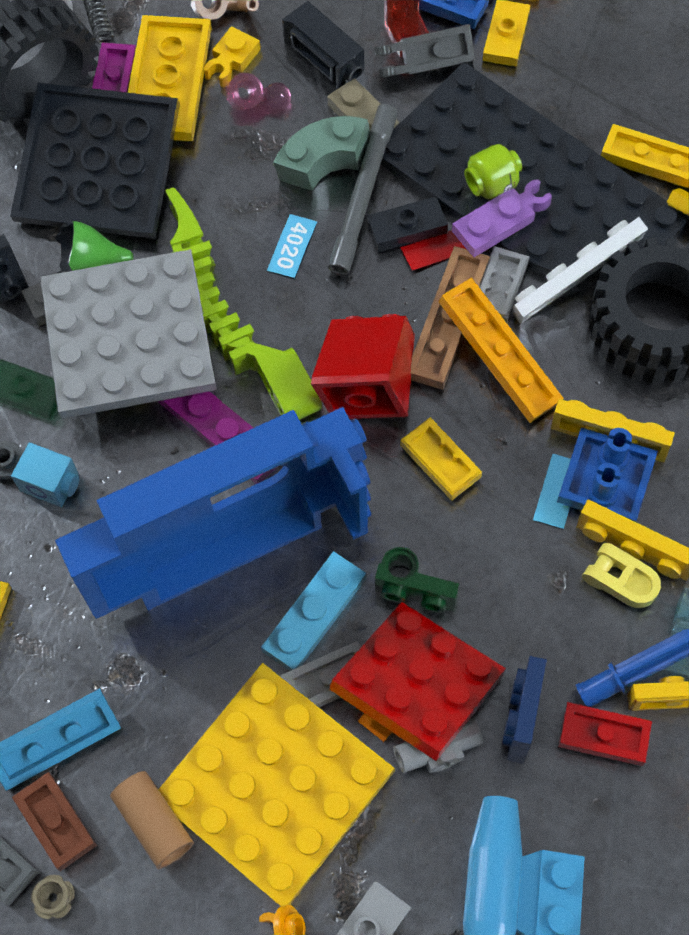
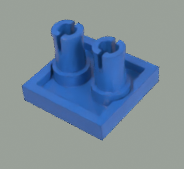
[557,427,658,522]

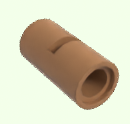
[110,771,194,869]

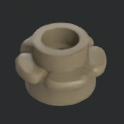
[31,875,75,920]

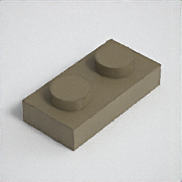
[327,78,399,130]

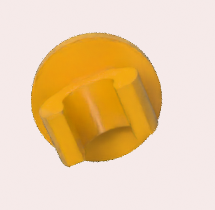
[259,905,306,935]

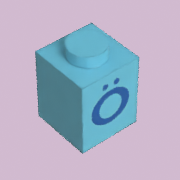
[11,442,79,507]

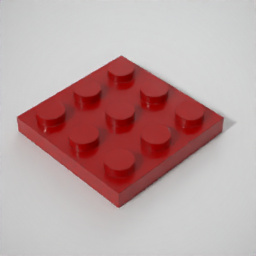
[329,602,506,761]

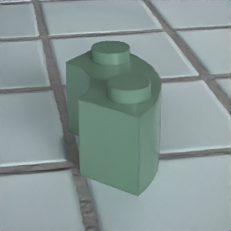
[273,116,370,191]

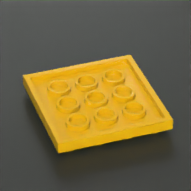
[158,663,395,906]

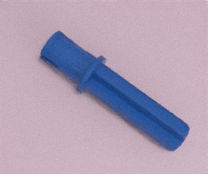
[576,629,689,707]

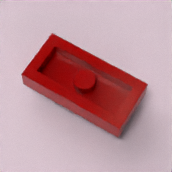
[558,702,652,766]

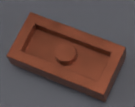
[12,772,97,871]

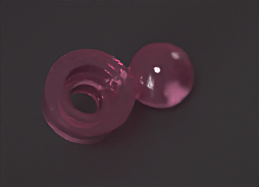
[226,73,291,111]

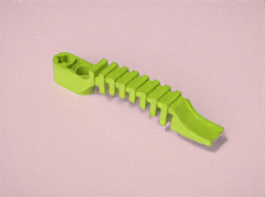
[165,187,323,420]

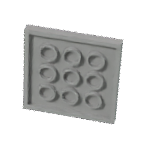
[40,249,217,419]

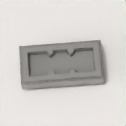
[479,246,530,323]
[337,880,411,935]

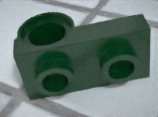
[375,547,459,613]

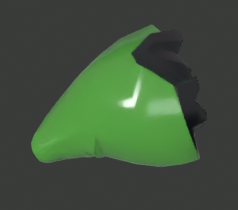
[55,221,133,274]

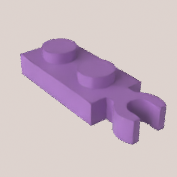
[452,179,552,257]

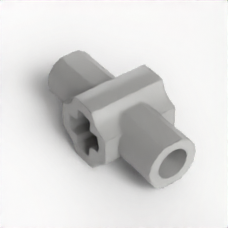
[393,718,483,773]

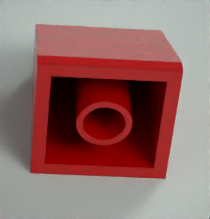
[311,314,415,419]

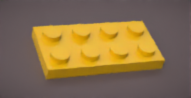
[128,15,212,141]

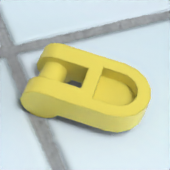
[582,542,661,608]

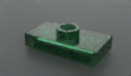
[0,359,58,420]

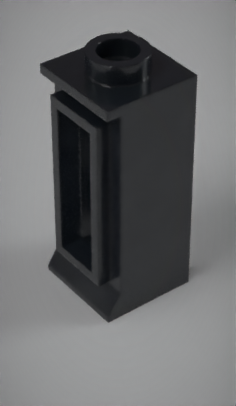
[282,1,365,89]

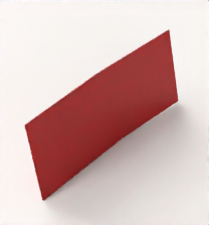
[400,230,466,271]

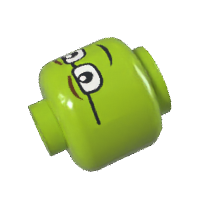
[464,144,522,199]

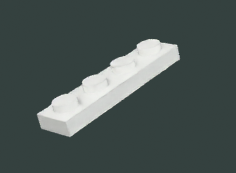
[512,217,648,325]

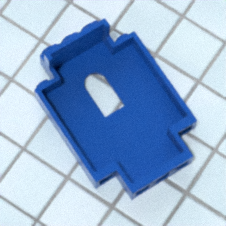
[55,407,371,619]

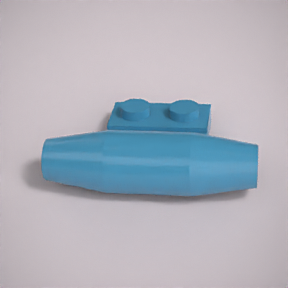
[463,796,585,935]

